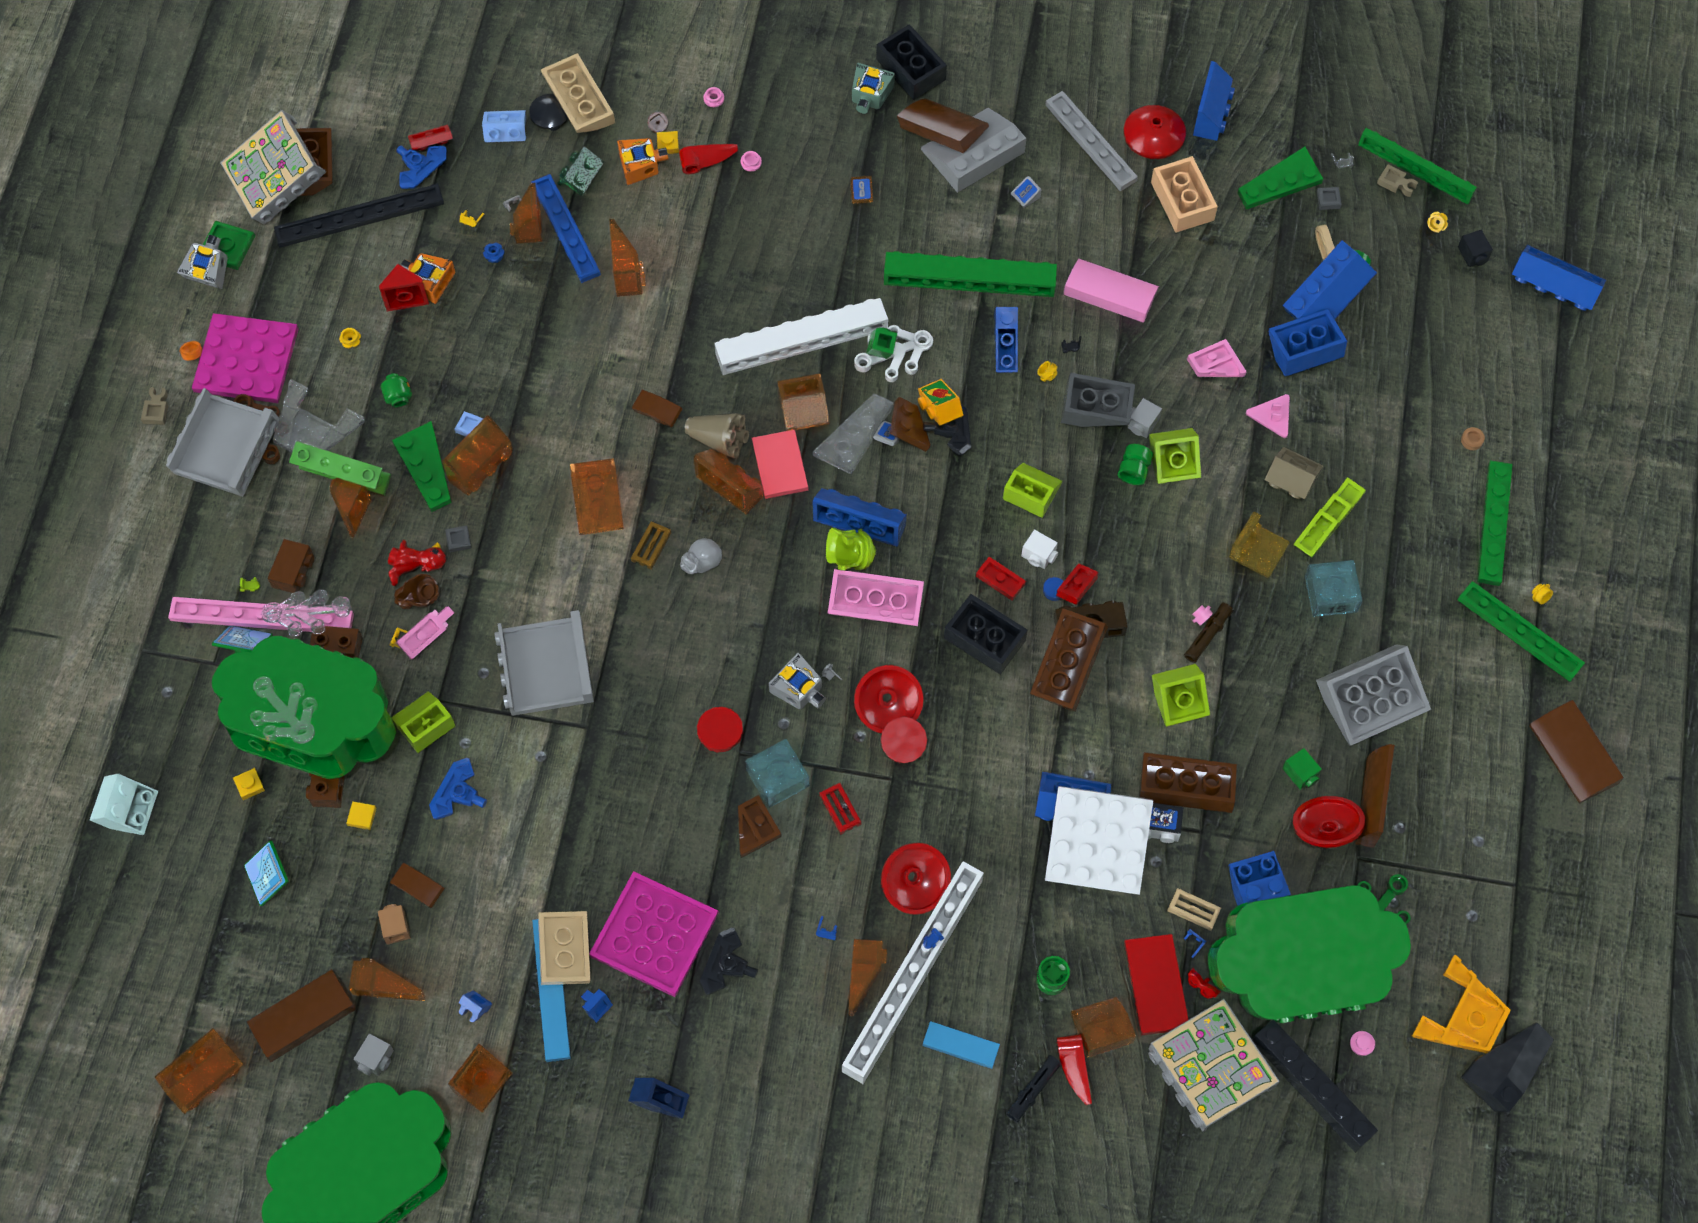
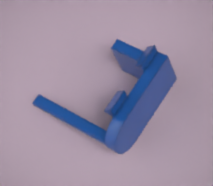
[816,916,837,940]
[923,928,944,949]
[1184,929,1206,958]

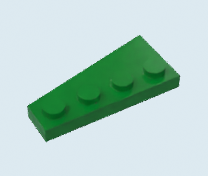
[1237,147,1323,210]

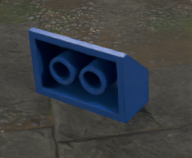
[1193,61,1235,141]
[1268,309,1347,376]
[1035,772,1111,821]

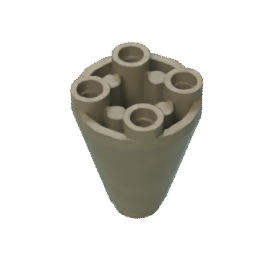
[685,413,749,458]

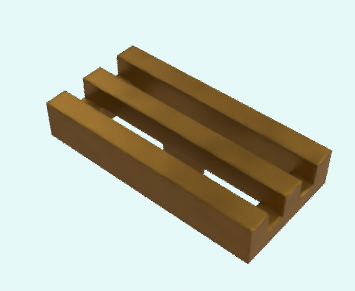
[631,521,671,570]

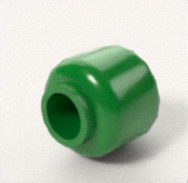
[380,373,412,408]

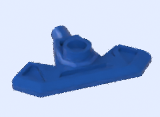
[396,145,447,189]
[429,758,487,820]

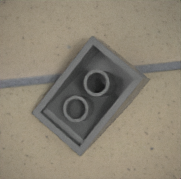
[1061,373,1135,427]

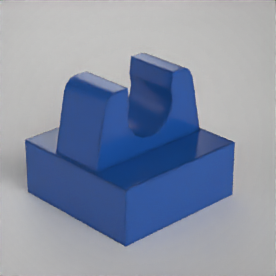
[581,989,613,1023]
[459,990,492,1022]

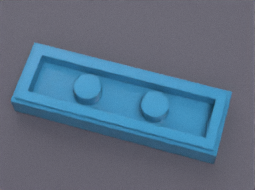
[923,1021,1000,1069]

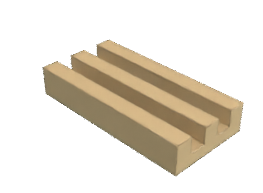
[1167,888,1221,931]

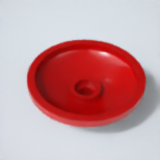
[1123,105,1186,159]
[854,665,923,733]
[1293,796,1365,848]
[881,843,951,914]

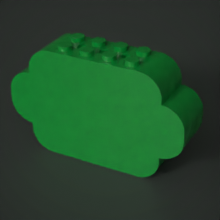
[212,636,396,779]
[1208,886,1411,1023]
[262,1083,451,1223]

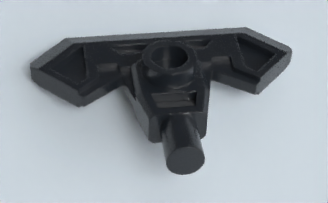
[923,405,971,455]
[700,928,758,995]

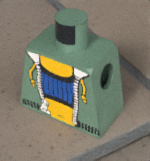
[852,63,895,114]

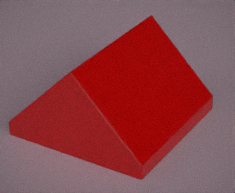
[379,264,429,312]

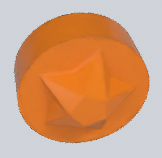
[179,341,203,361]

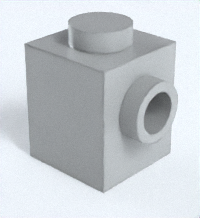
[1128,398,1162,439]
[354,1034,394,1076]

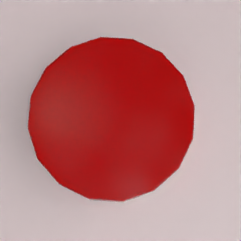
[697,707,743,752]
[880,717,927,764]

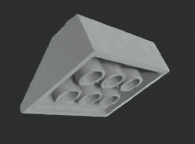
[921,108,1026,193]
[1316,645,1431,746]

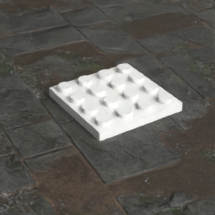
[1045,786,1153,895]

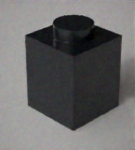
[1458,229,1493,267]

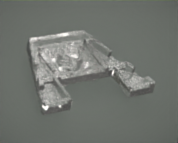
[273,379,365,452]

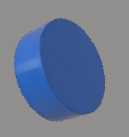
[1043,577,1064,601]

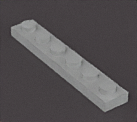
[1045,91,1138,191]

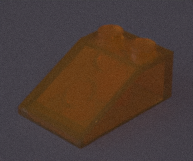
[609,219,646,297]
[570,458,624,535]

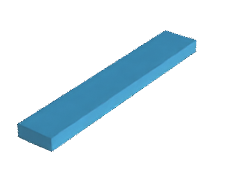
[532,919,571,1062]

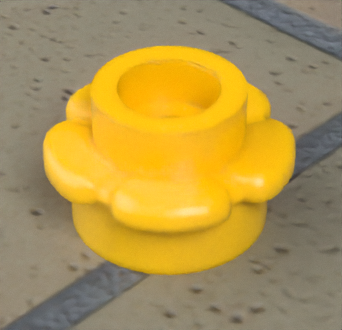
[1427,211,1448,233]
[339,328,361,348]
[1037,361,1057,382]
[1532,584,1553,605]

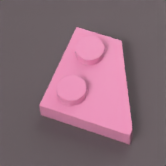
[1187,339,1246,377]

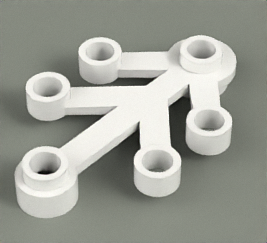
[854,325,933,382]

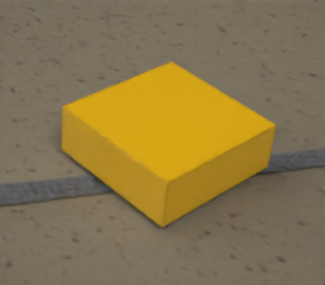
[346,801,376,830]

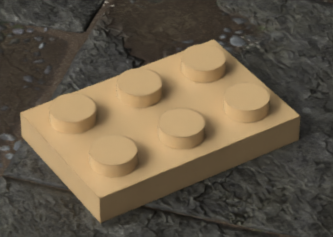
[538,911,590,985]

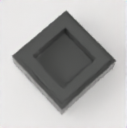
[1317,187,1342,210]
[445,525,472,553]

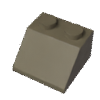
[1265,447,1324,499]

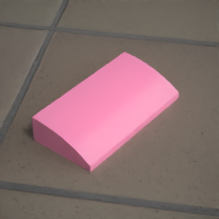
[1064,259,1159,323]
[828,569,924,626]

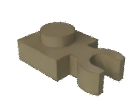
[1377,164,1418,197]
[141,387,168,425]

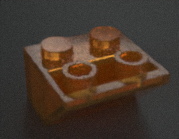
[777,373,829,431]

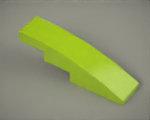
[1294,477,1366,558]

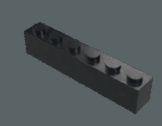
[1252,1020,1378,1153]

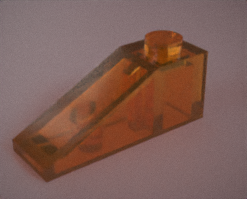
[849,939,887,1016]
[349,958,425,1001]

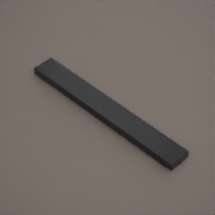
[274,184,444,248]

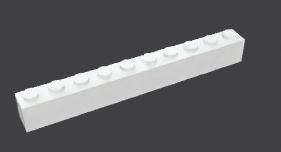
[842,862,984,1084]

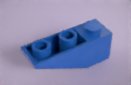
[994,307,1018,372]

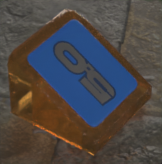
[851,176,873,203]

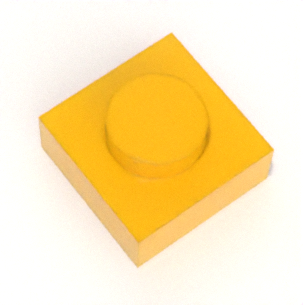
[657,131,679,154]
[233,768,265,800]

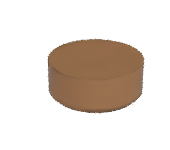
[1461,427,1485,450]

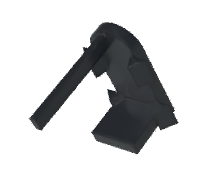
[1061,336,1082,353]

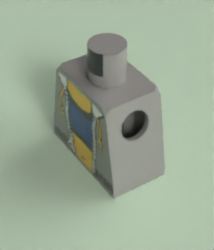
[177,235,228,289]
[769,653,826,709]

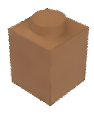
[378,904,411,945]

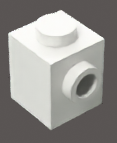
[1022,530,1058,569]

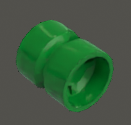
[1117,444,1154,485]
[1036,956,1070,995]

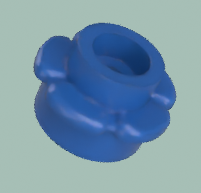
[483,243,504,263]

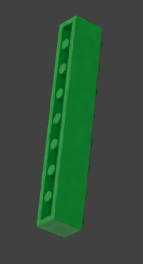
[884,251,1057,297]

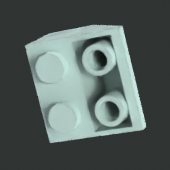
[90,774,158,835]

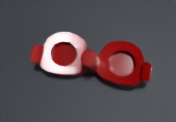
[1188,968,1221,999]

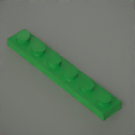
[1358,128,1477,204]
[1477,460,1512,586]
[1458,581,1585,682]

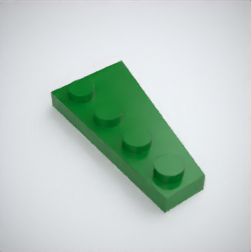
[392,421,452,512]

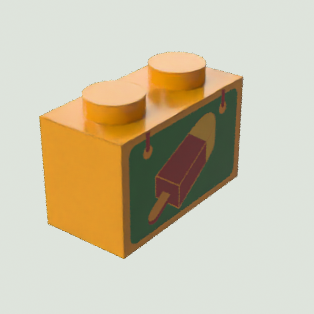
[918,379,963,425]

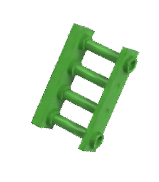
[289,441,391,496]

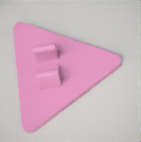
[1246,394,1289,438]

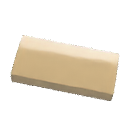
[541,53,615,133]

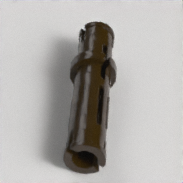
[1184,602,1234,663]

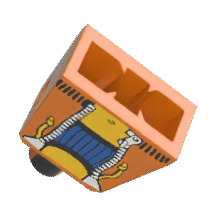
[617,138,669,185]
[401,254,456,304]

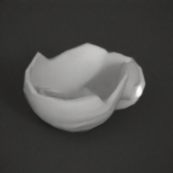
[680,538,722,574]

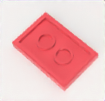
[752,430,808,499]

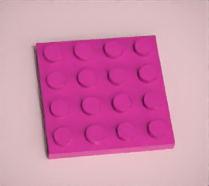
[192,313,299,403]
[589,871,719,997]

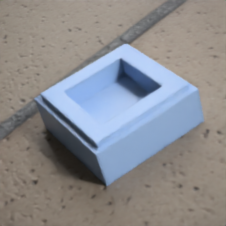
[455,411,485,440]

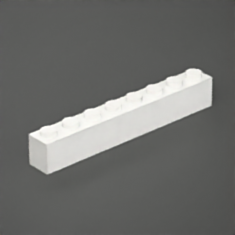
[715,298,888,375]

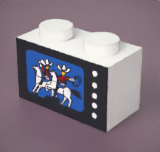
[1148,803,1184,843]

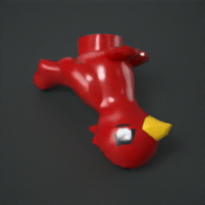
[388,540,446,586]

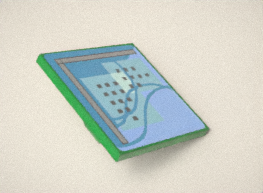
[212,626,273,653]
[244,841,289,906]

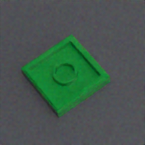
[203,221,255,270]

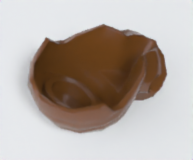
[394,574,440,609]

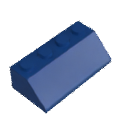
[1283,240,1377,320]
[1512,245,1606,311]
[813,488,907,547]

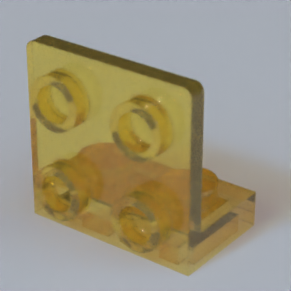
[1229,511,1289,578]

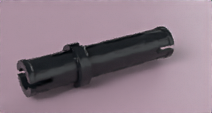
[1006,1055,1061,1123]

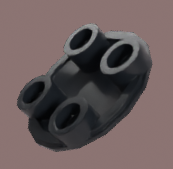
[529,93,568,131]

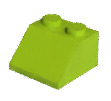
[1149,428,1201,484]
[1152,664,1210,727]

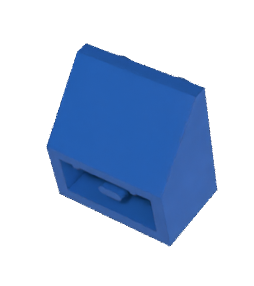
[1229,851,1291,905]

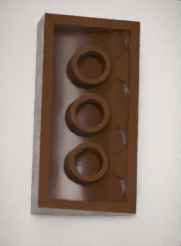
[897,98,989,153]
[1030,609,1108,712]
[1529,700,1624,803]
[1355,744,1395,848]
[1139,752,1237,813]
[247,969,356,1062]

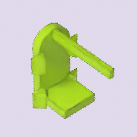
[240,577,260,592]

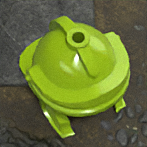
[826,527,876,571]

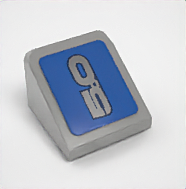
[1011,176,1041,208]
[873,421,900,446]

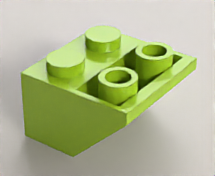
[1003,463,1062,518]
[391,691,455,753]

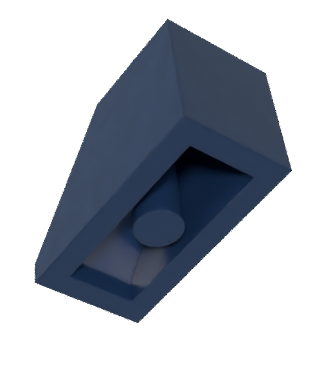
[628,1078,689,1118]

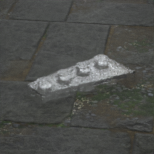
[813,393,893,474]

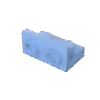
[482,110,526,142]

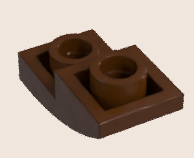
[632,390,682,427]
[390,862,445,908]

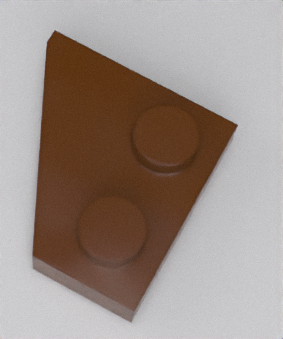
[890,397,931,452]
[738,795,782,858]

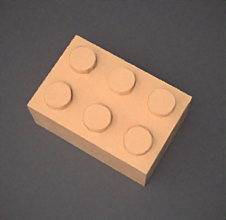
[1151,156,1218,233]

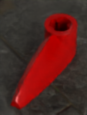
[679,144,738,174]
[1057,1034,1092,1105]

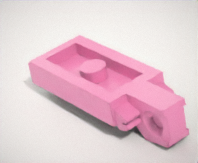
[395,606,454,660]

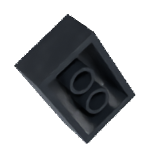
[876,24,947,100]
[944,594,1028,675]

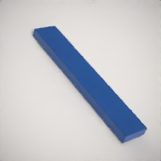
[531,174,601,283]

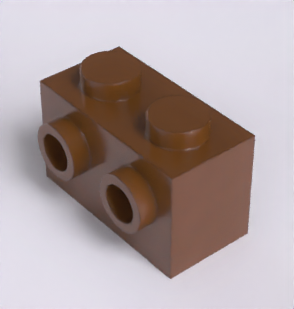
[268,539,314,594]
[310,625,363,658]
[306,773,345,808]

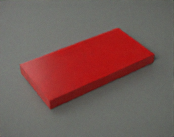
[1124,934,1189,1036]

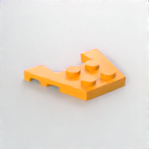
[1412,955,1511,1053]

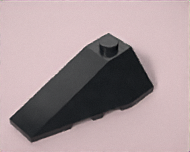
[1461,1022,1554,1112]

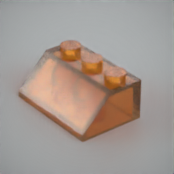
[442,415,513,496]
[694,449,764,515]
[155,1028,243,1114]

